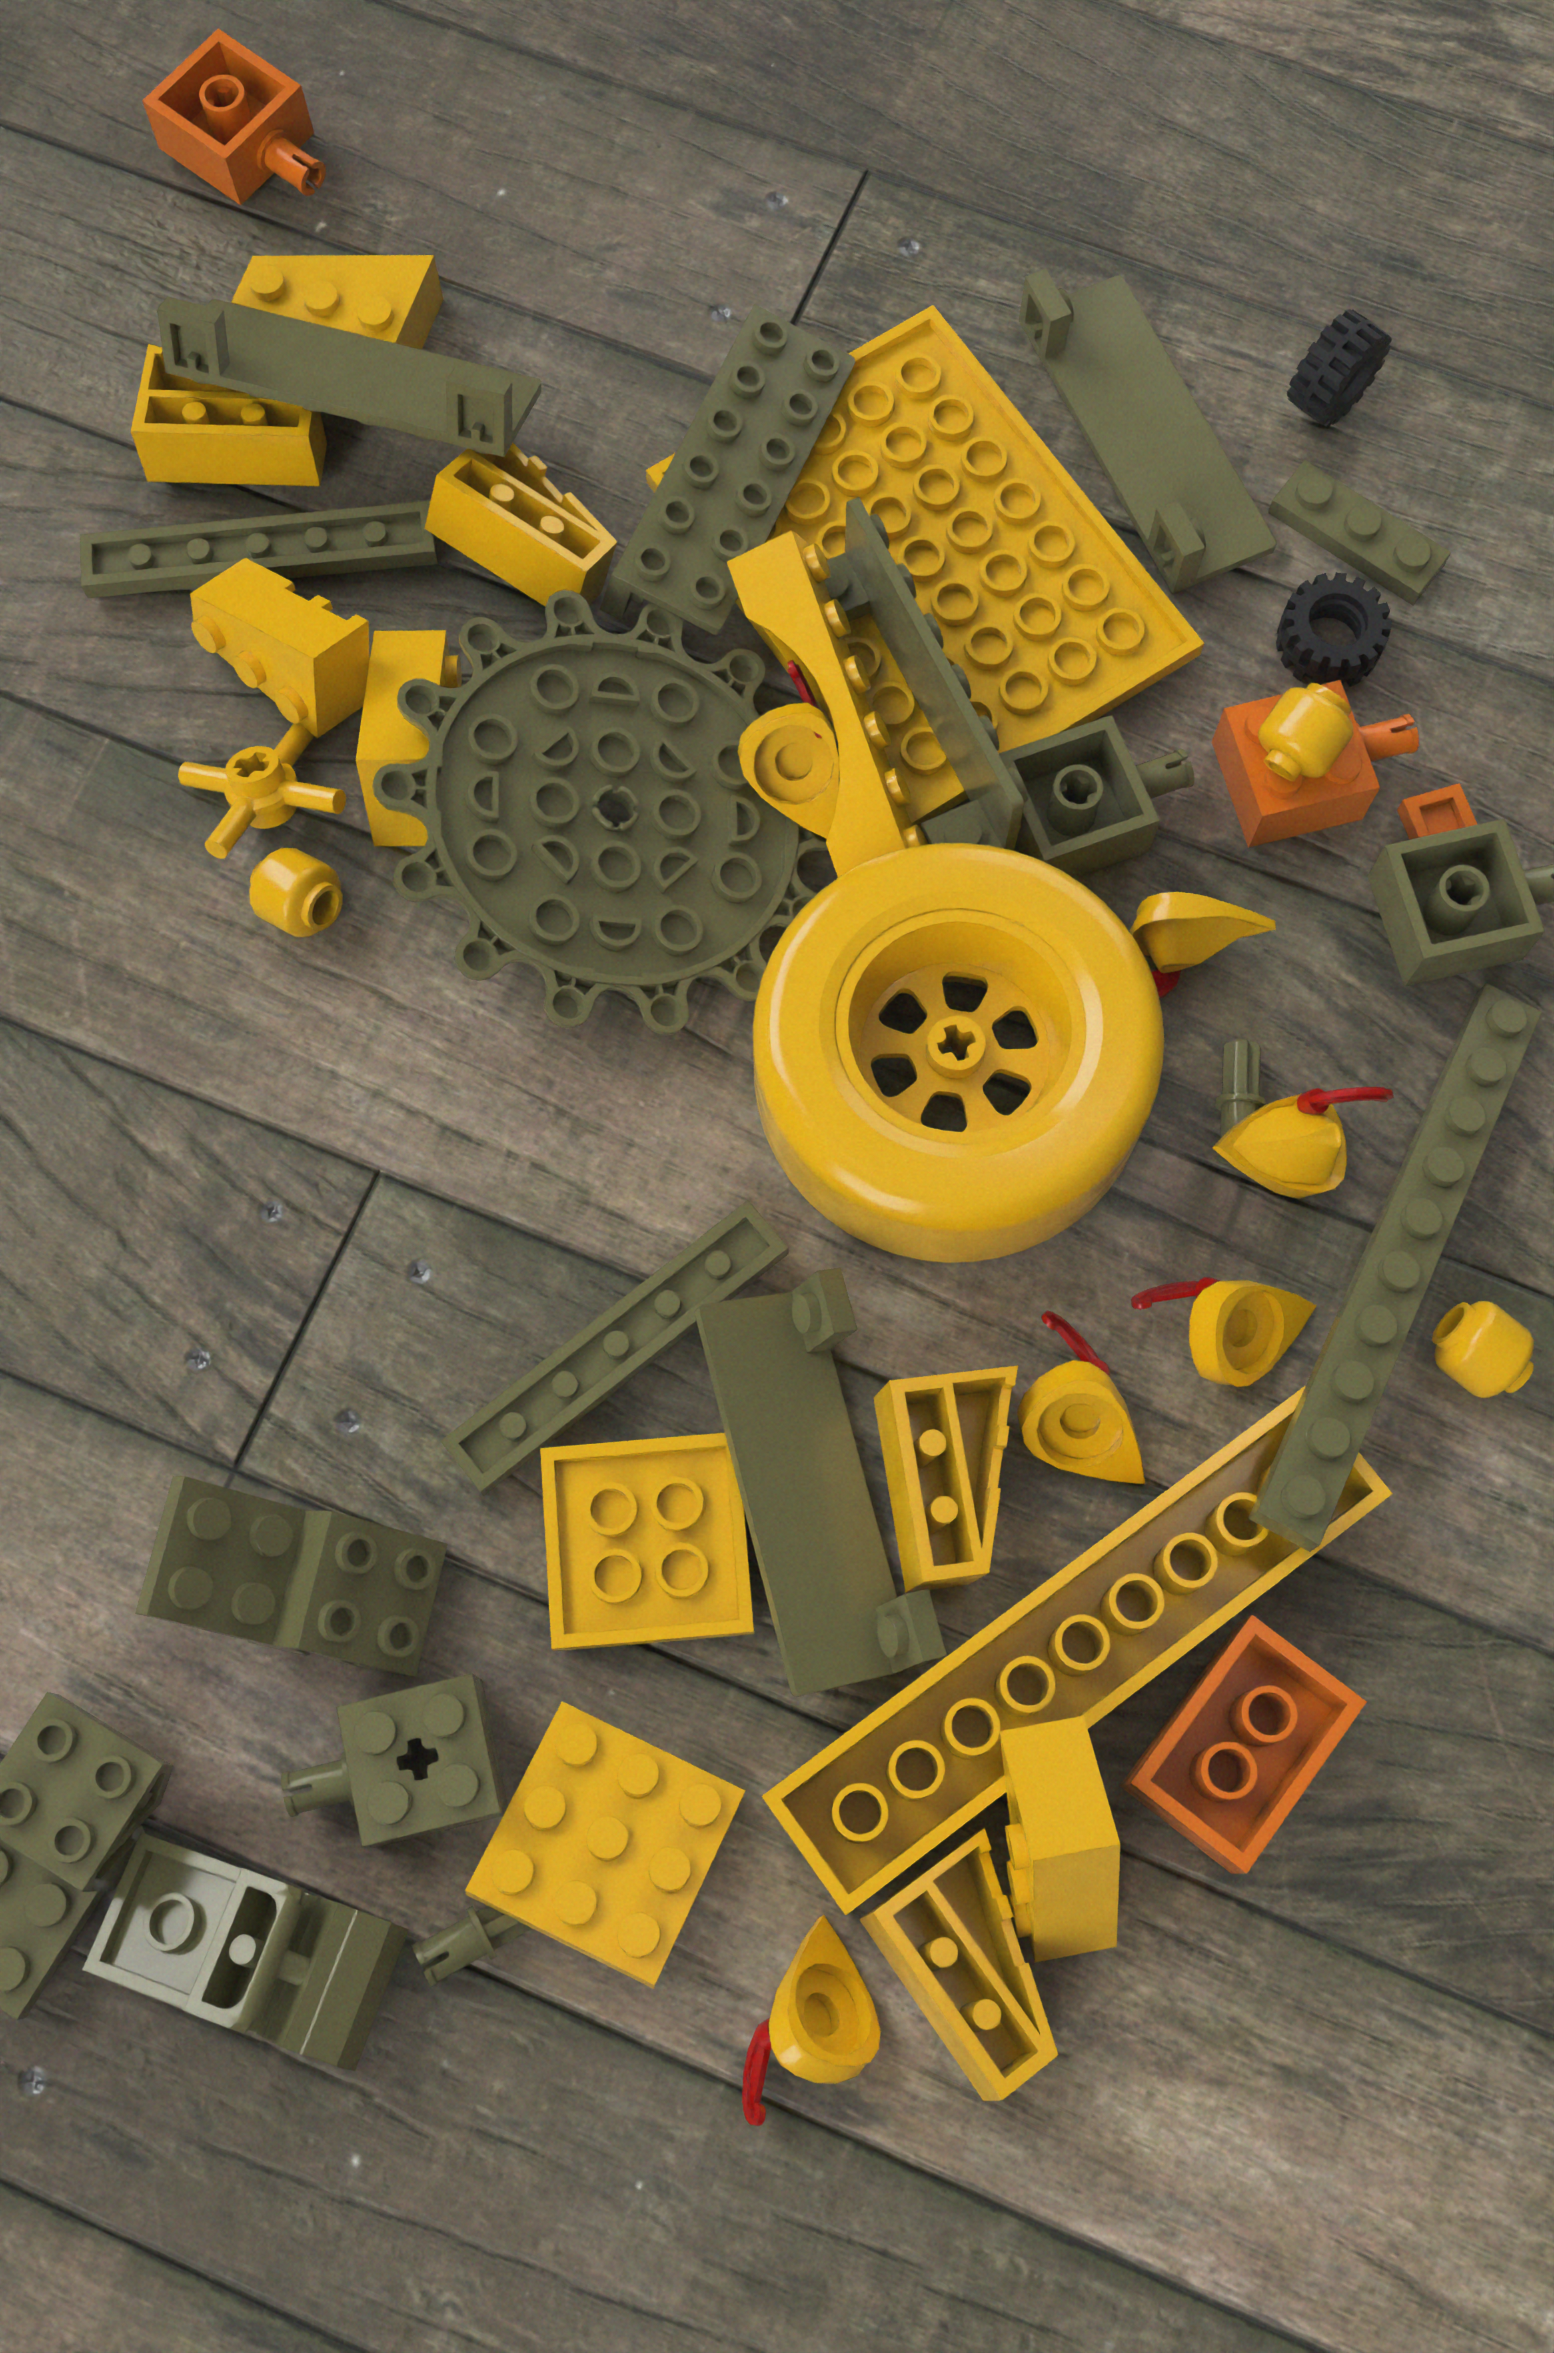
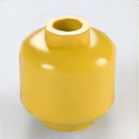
[1258,683,1354,781]
[249,848,343,937]
[1432,1301,1534,1398]

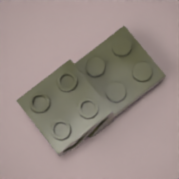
[135,1476,448,1677]
[0,1692,173,2020]
[82,1833,409,2071]

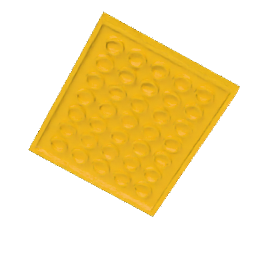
[646,305,1204,827]

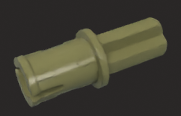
[1215,1039,1266,1166]
[411,1906,533,1987]

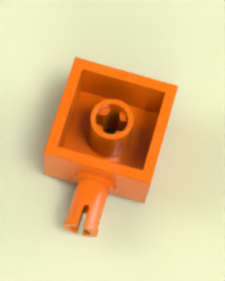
[142,28,326,206]
[1211,680,1419,848]

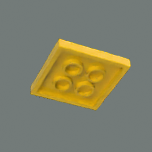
[540,1433,754,1651]
[465,1701,746,1989]

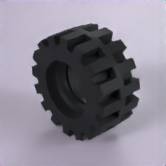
[1287,309,1392,427]
[1276,572,1392,687]

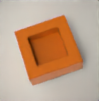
[1397,783,1477,840]

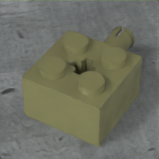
[999,715,1195,878]
[1367,818,1554,987]
[281,1673,508,1848]

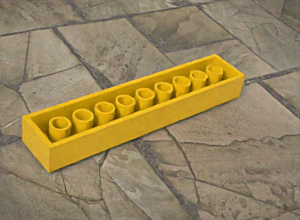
[762,1386,1393,1915]

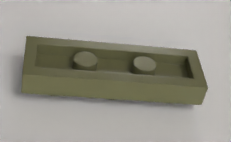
[1268,460,1451,606]

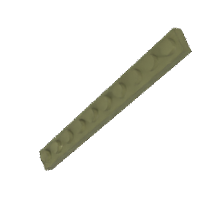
[1248,983,1542,1552]

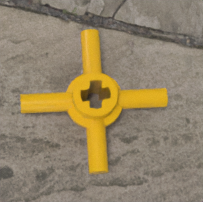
[178,722,346,859]

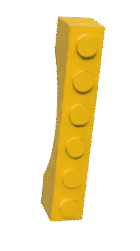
[727,530,928,877]

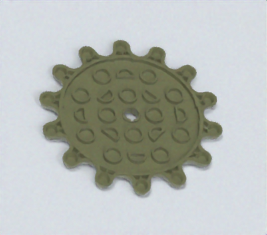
[372,590,828,1035]

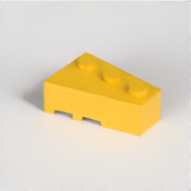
[231,255,444,350]
[131,344,327,486]
[424,443,617,606]
[190,558,370,739]
[356,630,462,846]
[873,1365,1018,1593]
[999,1715,1120,1963]
[859,1828,1059,2101]

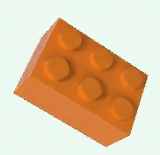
[1120,1615,1367,1874]

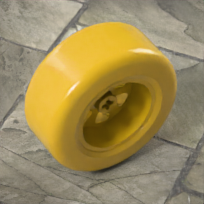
[752,843,1165,1263]

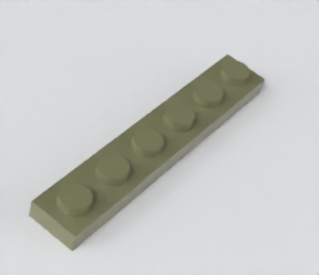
[80,500,438,598]
[440,1200,789,1496]

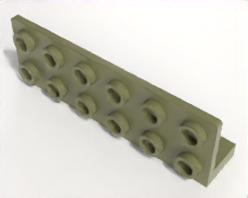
[1019,269,1277,594]
[157,296,541,457]
[600,304,855,635]
[824,497,1028,850]
[695,1267,947,1697]

